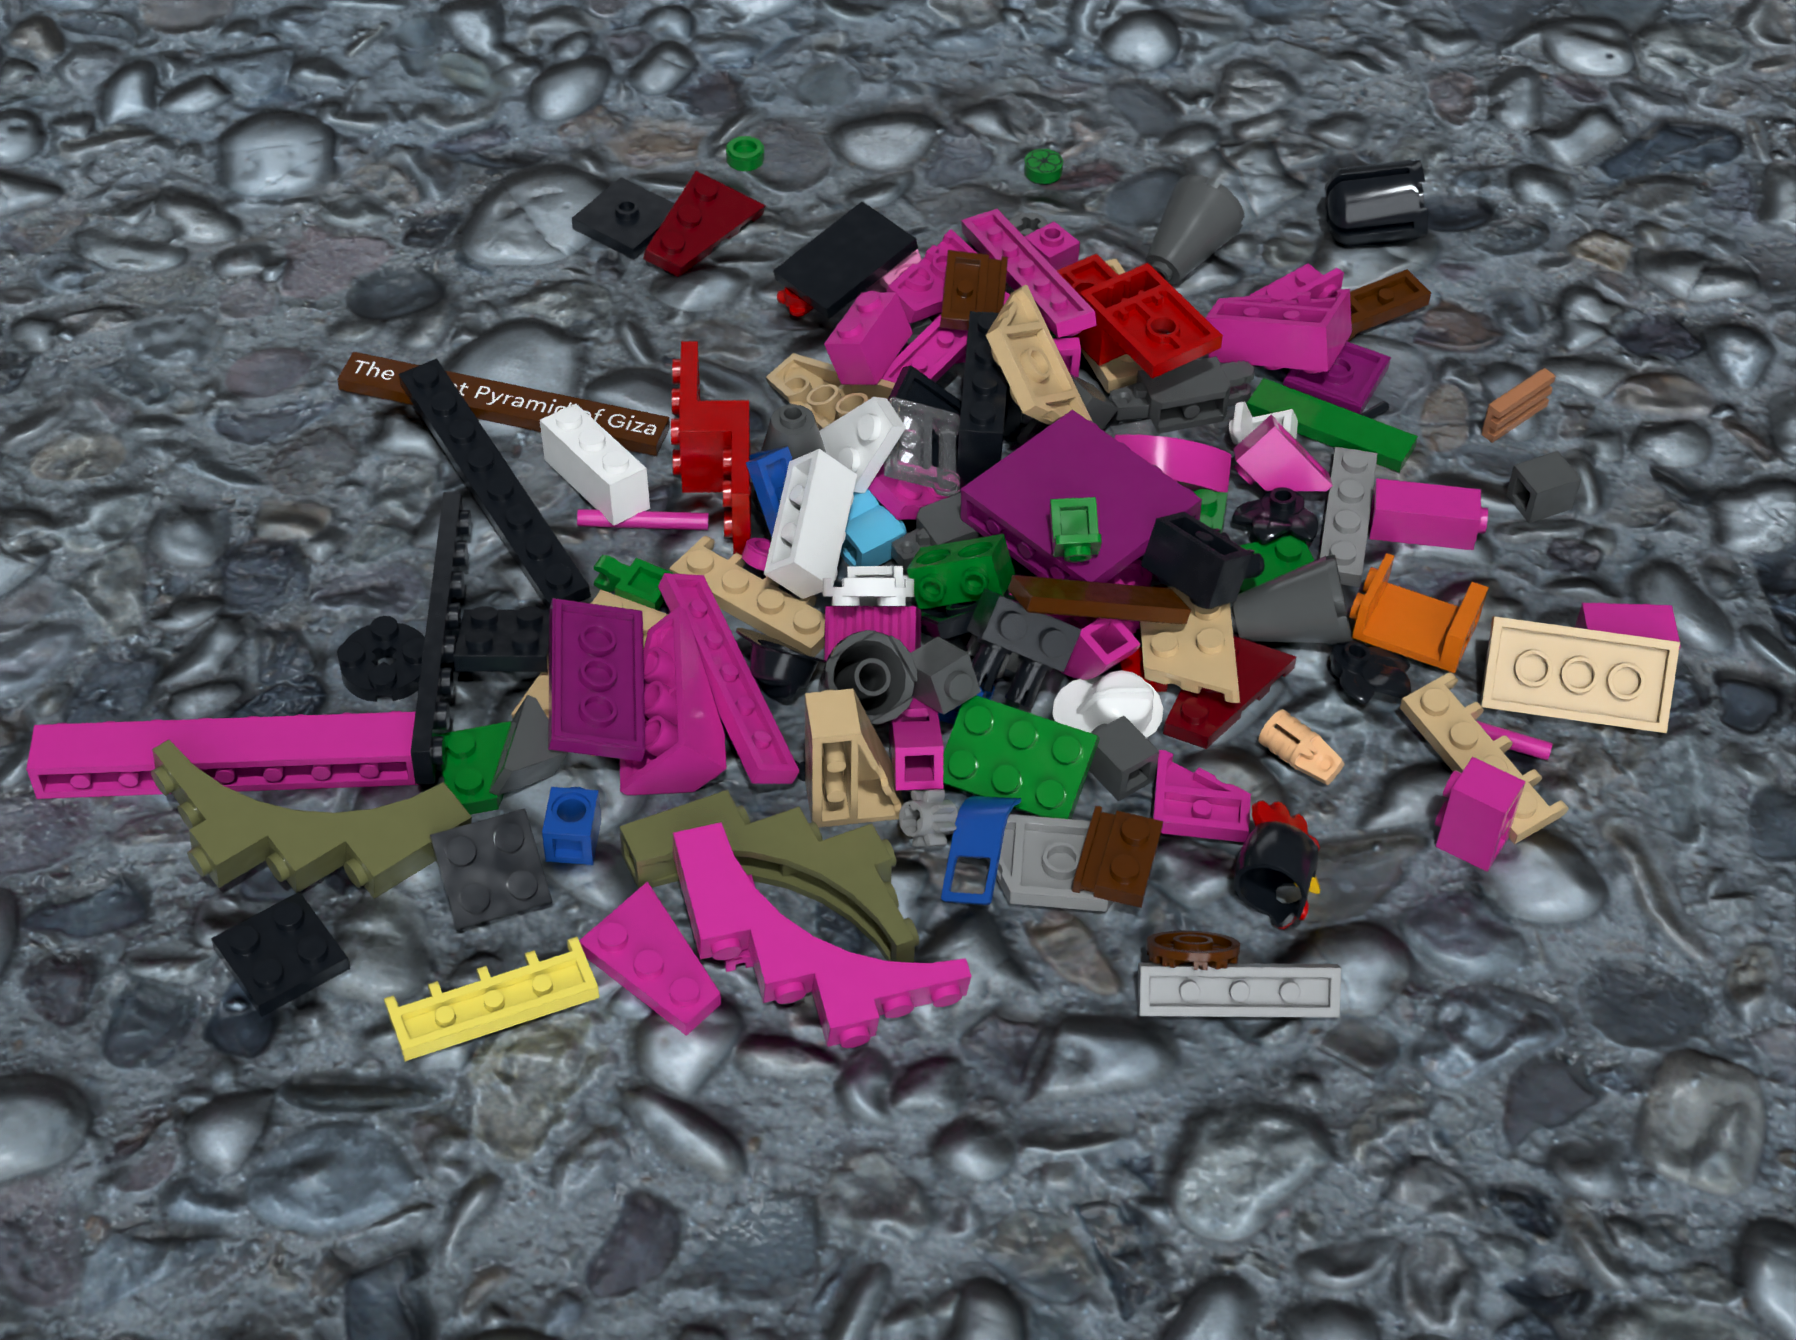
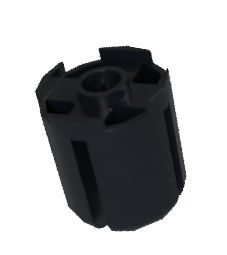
[1325,160,1428,247]

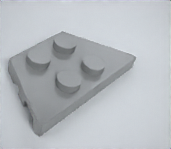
[987,814,1113,912]

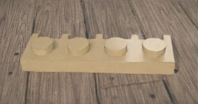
[669,535,825,657]
[1400,672,1569,845]

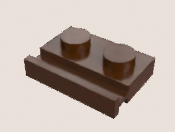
[940,250,1008,331]
[1072,806,1164,908]

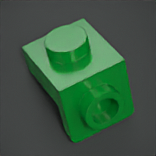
[1049,497,1102,562]

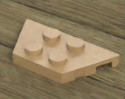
[986,285,1093,426]
[1140,587,1240,703]

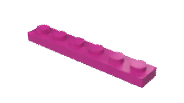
[961,209,1097,338]
[658,573,800,784]

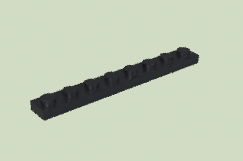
[398,358,591,610]
[411,492,472,784]

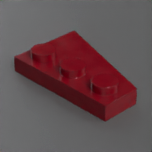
[643,171,766,277]
[1163,635,1297,749]

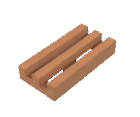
[1482,368,1556,443]

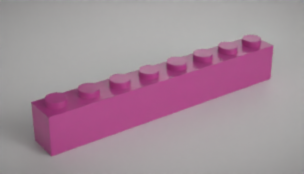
[26,711,419,799]

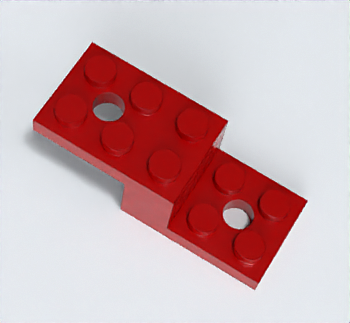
[1056,253,1223,379]
[671,341,751,555]

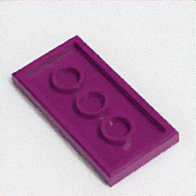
[548,598,645,761]

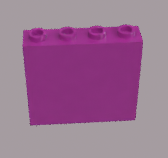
[961,410,1202,583]

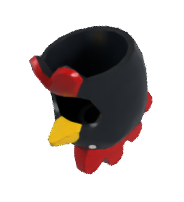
[1234,800,1321,930]

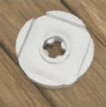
[823,578,914,606]

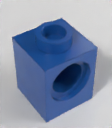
[542,787,602,865]

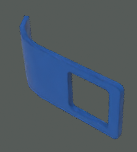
[941,796,1021,905]

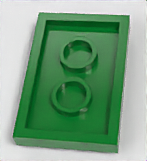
[943,695,1100,819]

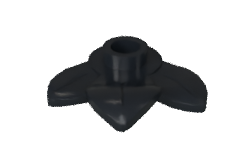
[1232,487,1318,545]
[1330,641,1411,704]

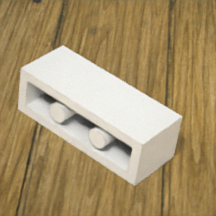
[540,404,650,526]
[764,449,857,599]

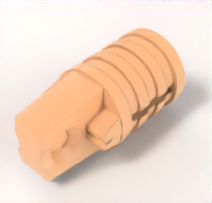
[1258,709,1345,785]

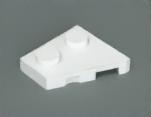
[819,397,906,493]

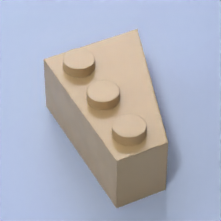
[805,689,904,828]

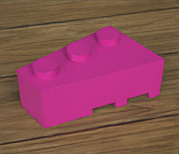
[1206,289,1352,374]

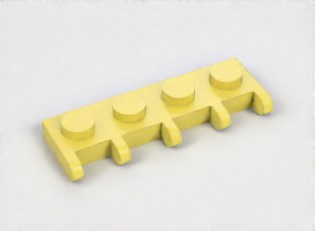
[384,937,599,1061]

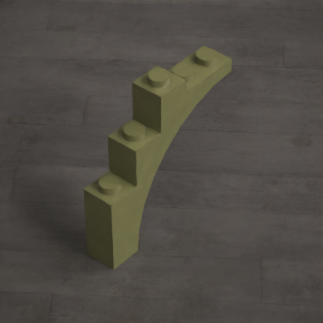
[151,740,472,899]
[619,790,919,963]

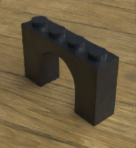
[956,311,1007,494]

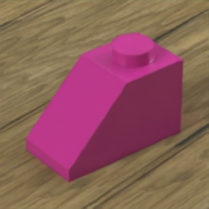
[1233,415,1333,492]

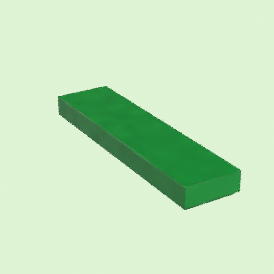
[1246,378,1418,473]

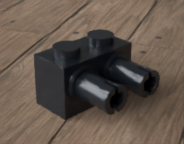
[1141,512,1265,609]
[967,588,1082,709]

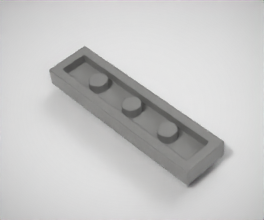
[1319,447,1378,587]
[1138,963,1341,1017]

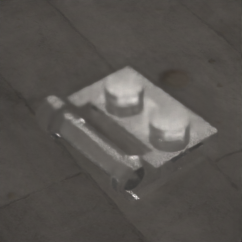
[884,397,960,497]

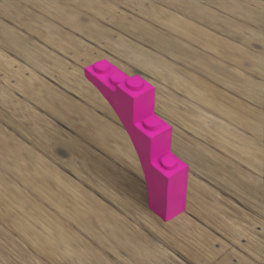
[673,822,972,1048]

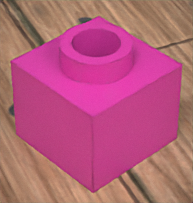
[1024,221,1080,270]

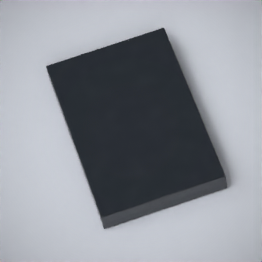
[773,201,918,319]

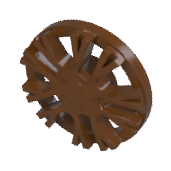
[1146,931,1240,970]

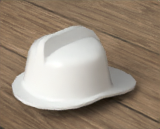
[1052,670,1163,738]

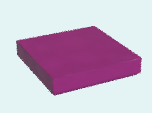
[1283,342,1391,414]

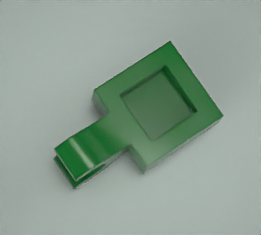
[594,555,675,610]

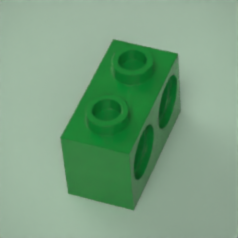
[907,534,1015,609]

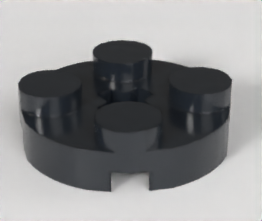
[337,616,425,702]

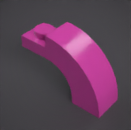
[1115,434,1232,493]
[1009,593,1141,680]

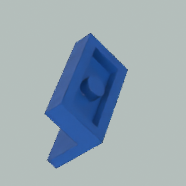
[746,446,793,537]

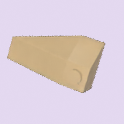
[766,353,895,430]

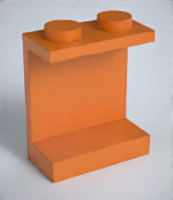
[1349,553,1489,673]

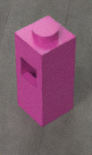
[1369,478,1488,550]
[889,697,944,790]

